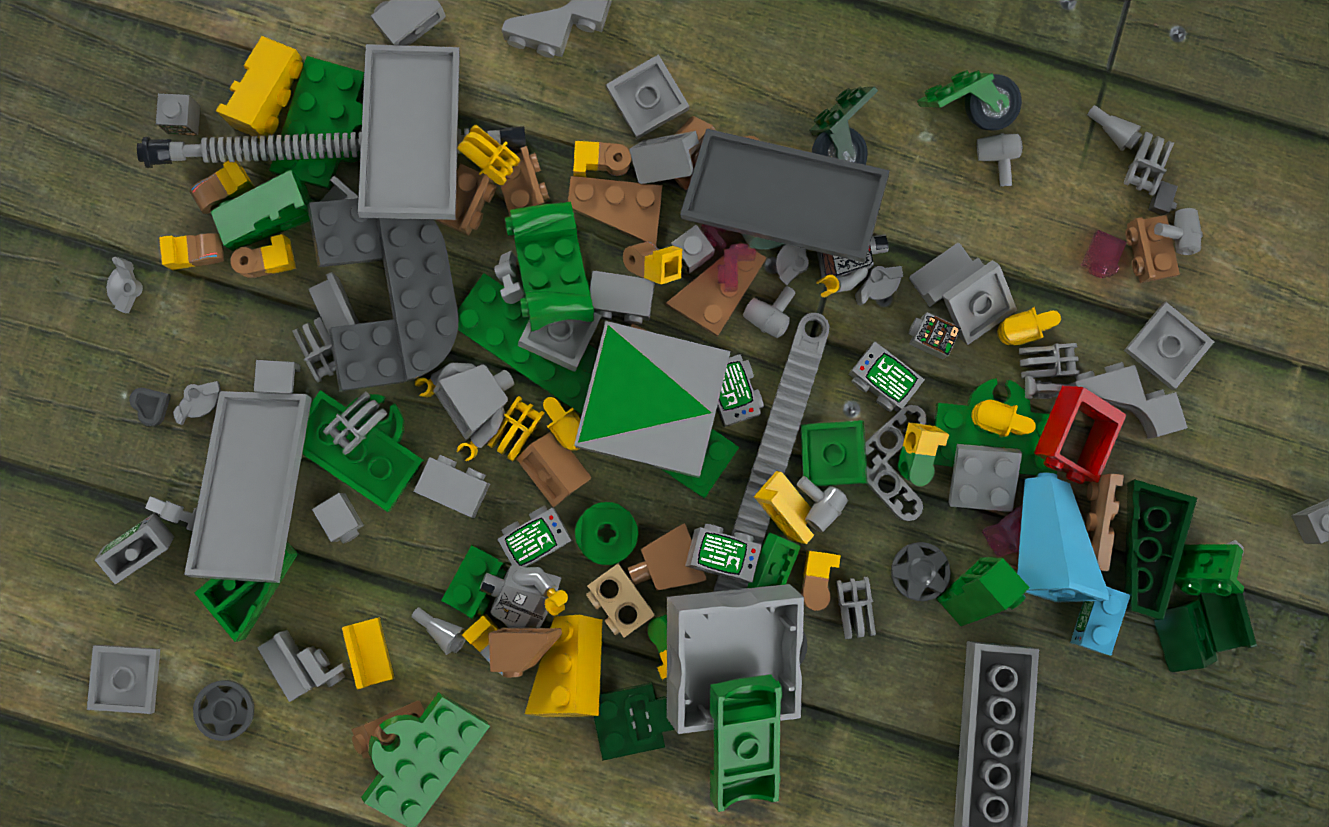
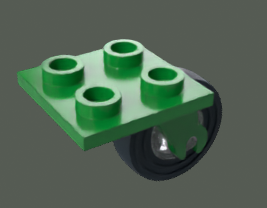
[917,70,1022,131]

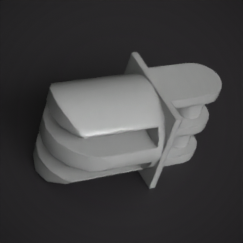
[1124,132,1174,196]
[292,317,336,382]
[1019,343,1080,379]
[323,391,387,455]
[836,576,876,640]

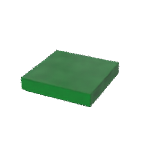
[801,420,868,486]

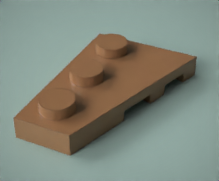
[568,176,662,245]
[665,242,766,337]
[1085,474,1124,571]

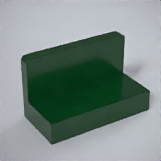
[1198,593,1257,653]
[1154,599,1218,672]

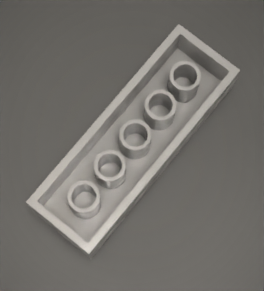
[954,641,1039,827]

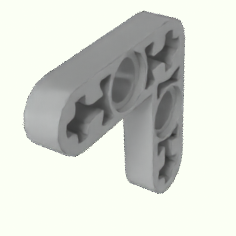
[865,405,926,521]

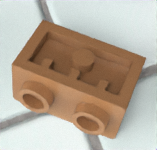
[495,146,550,215]
[435,163,497,236]
[1125,215,1180,283]

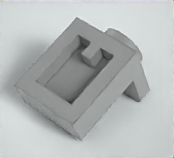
[297,646,349,687]

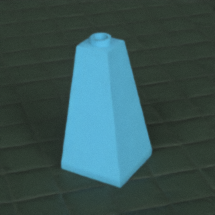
[1017,473,1109,602]

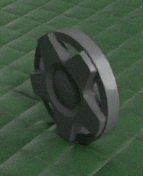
[891,542,951,601]
[193,680,254,741]

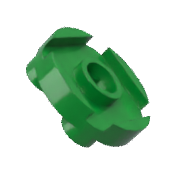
[575,502,638,565]

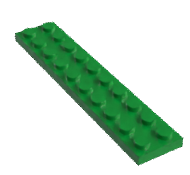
[457,273,739,499]

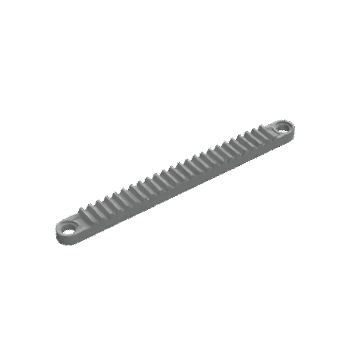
[713,313,830,592]

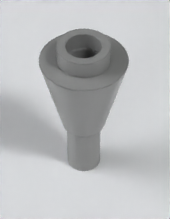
[1087,105,1142,151]
[411,607,466,655]

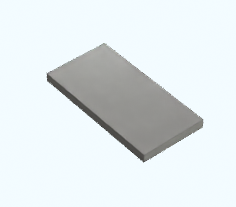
[358,44,460,220]
[184,391,312,583]

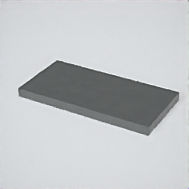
[680,129,890,263]

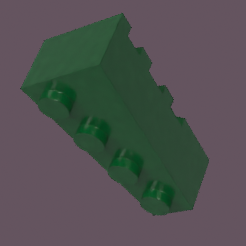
[1125,479,1198,620]

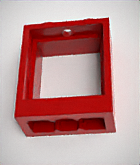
[1034,385,1126,484]

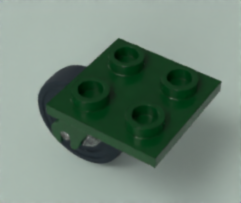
[809,86,878,165]

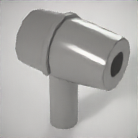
[977,133,1023,187]
[1154,208,1203,255]
[743,286,795,338]
[797,476,848,533]

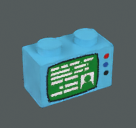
[1070,587,1130,656]

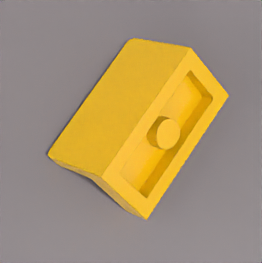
[754,471,814,544]
[342,617,395,690]

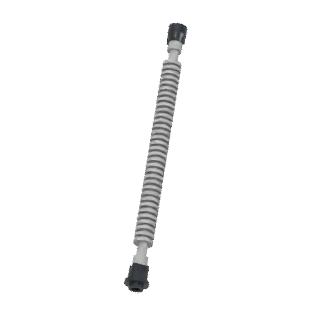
[137,126,526,168]

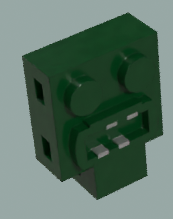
[594,682,675,761]

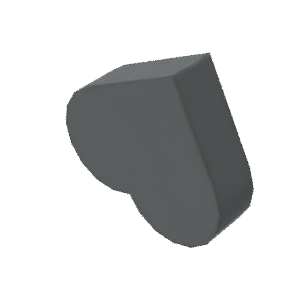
[129,388,171,427]

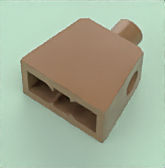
[628,523,707,591]

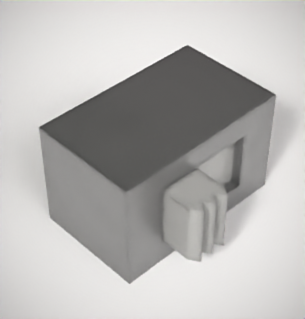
[1148,181,1178,215]

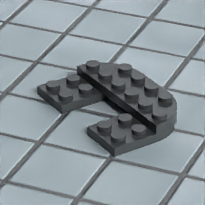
[307,198,458,392]

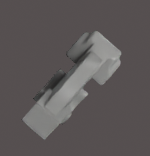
[776,244,809,286]
[494,250,525,304]
[106,257,143,313]
[855,266,903,305]
[1025,376,1069,399]
[173,381,221,425]
[145,496,197,531]

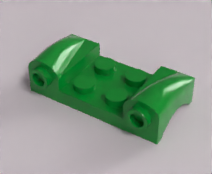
[505,202,594,331]
[710,674,782,812]

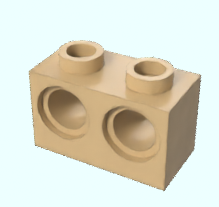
[586,563,655,638]

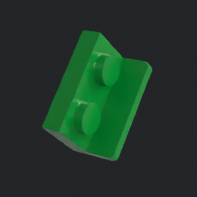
[746,533,801,589]
[1174,544,1244,596]
[441,545,507,619]

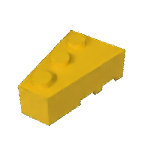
[216,36,303,140]
[524,615,603,717]

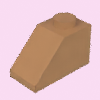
[489,628,562,678]

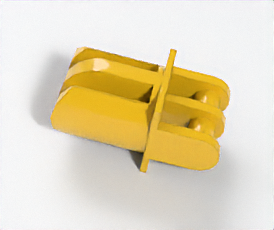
[457,125,520,185]
[997,307,1061,346]
[487,396,545,462]
[543,397,581,450]
[971,399,1036,437]

